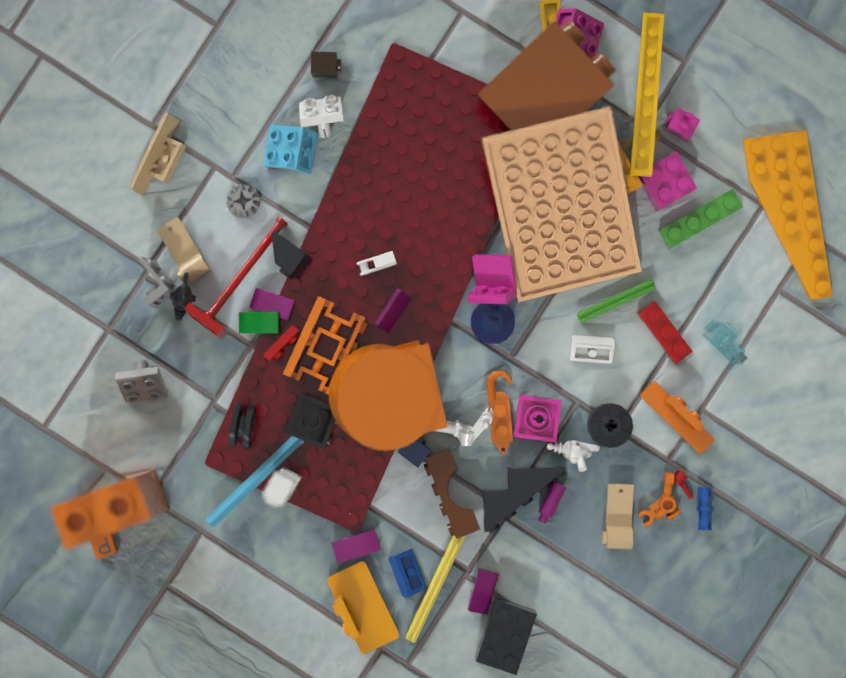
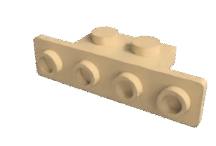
[129,113,186,195]

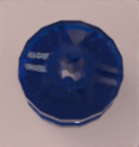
[470,303,515,344]

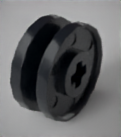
[229,402,257,449]
[587,403,633,448]

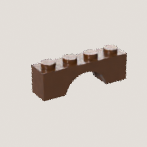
[424,449,481,539]

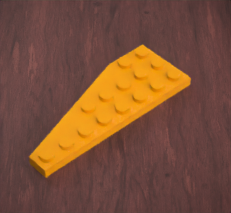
[742,130,833,300]

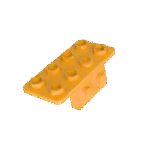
[327,561,399,654]

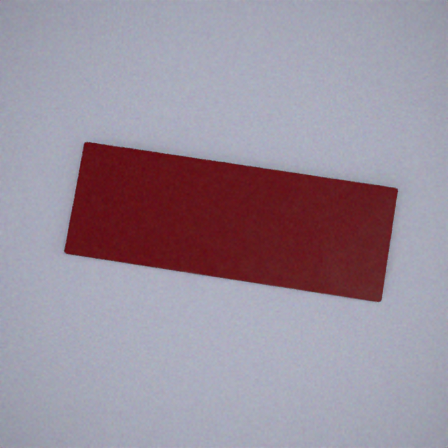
[205,43,512,532]

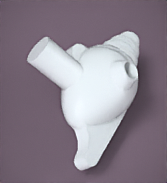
[547,440,600,472]

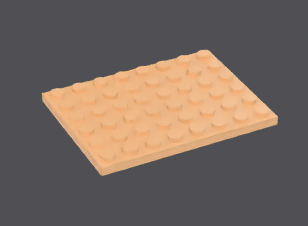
[482,107,642,302]

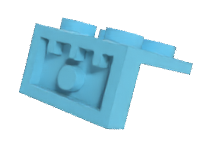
[263,125,318,174]

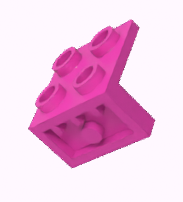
[556,8,604,59]
[467,254,517,304]

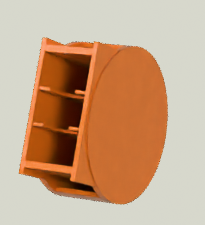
[329,340,447,450]

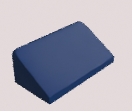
[388,549,427,597]

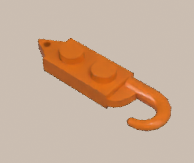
[487,370,513,456]

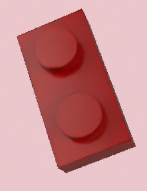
[263,325,300,361]

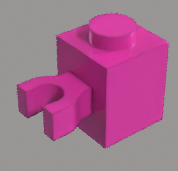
[665,108,700,142]

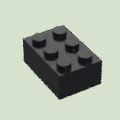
[475,597,537,676]

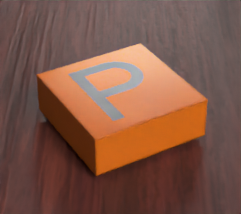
[90,533,118,560]

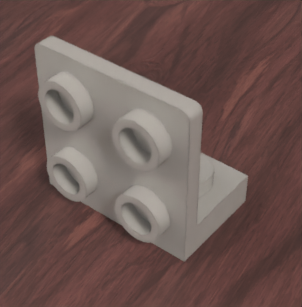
[139,257,175,308]

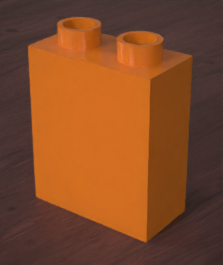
[50,470,169,550]

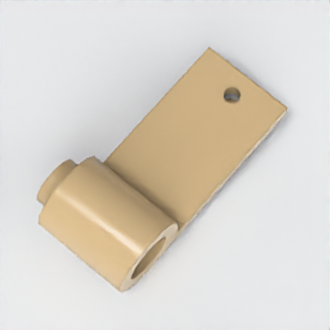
[156,217,211,284]
[601,483,634,549]

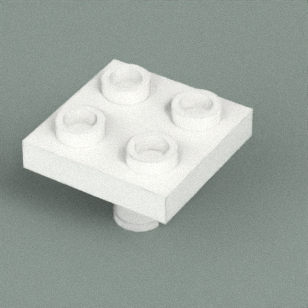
[299,95,344,138]

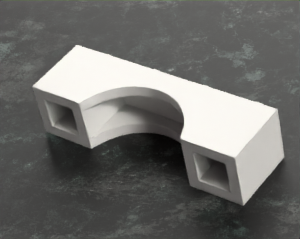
[262,467,302,508]

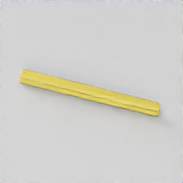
[406,535,466,643]

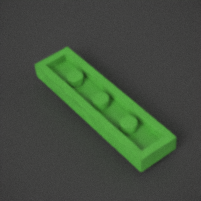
[659,189,743,249]

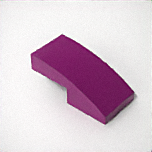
[249,288,295,321]
[331,529,381,563]

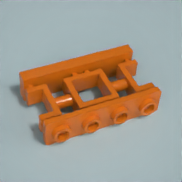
[283,296,368,395]

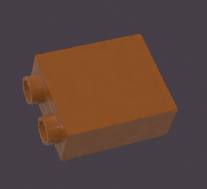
[478,20,616,131]

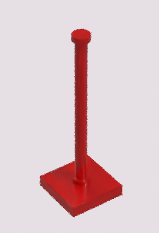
[184,216,288,340]

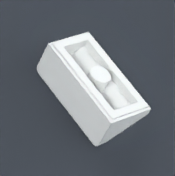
[570,335,615,364]

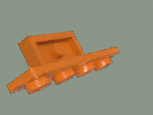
[640,381,715,454]

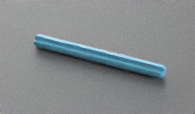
[206,436,304,527]

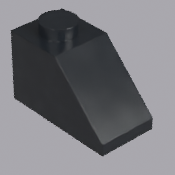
[272,231,313,279]

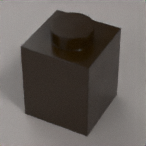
[311,52,342,78]

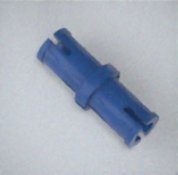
[696,487,714,530]

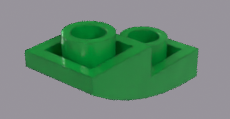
[239,312,280,333]

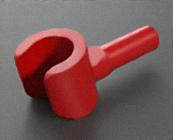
[674,470,694,499]

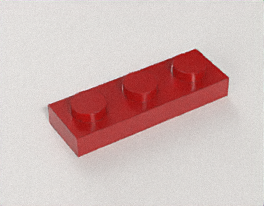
[637,301,693,364]

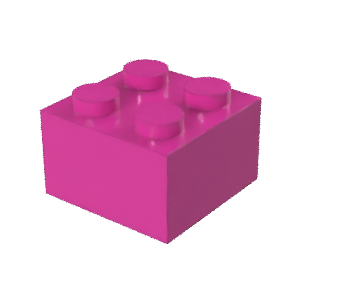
[638,151,697,212]

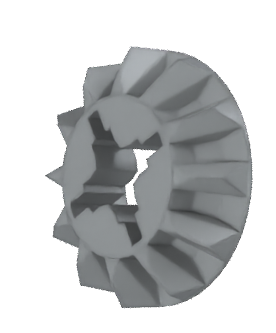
[226,184,260,218]

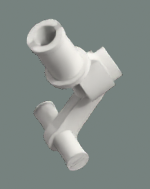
[435,408,494,446]

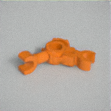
[638,472,681,527]

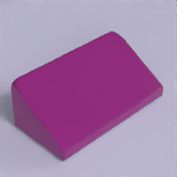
[375,288,411,333]
[467,568,499,615]

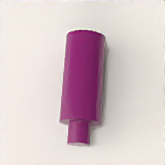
[538,481,567,524]

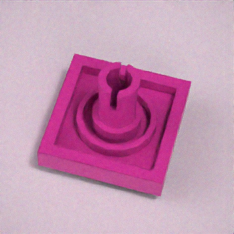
[514,395,562,442]

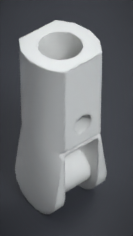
[356,251,397,276]

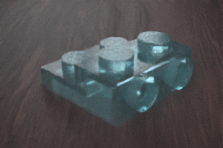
[703,319,747,365]

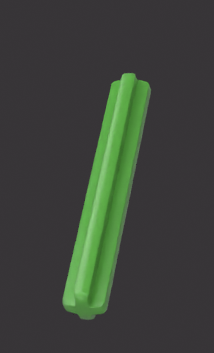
[577,279,656,323]

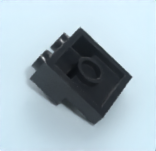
[283,393,338,449]

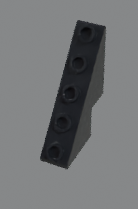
[483,466,566,534]

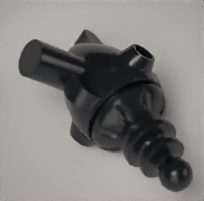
[170,272,196,321]

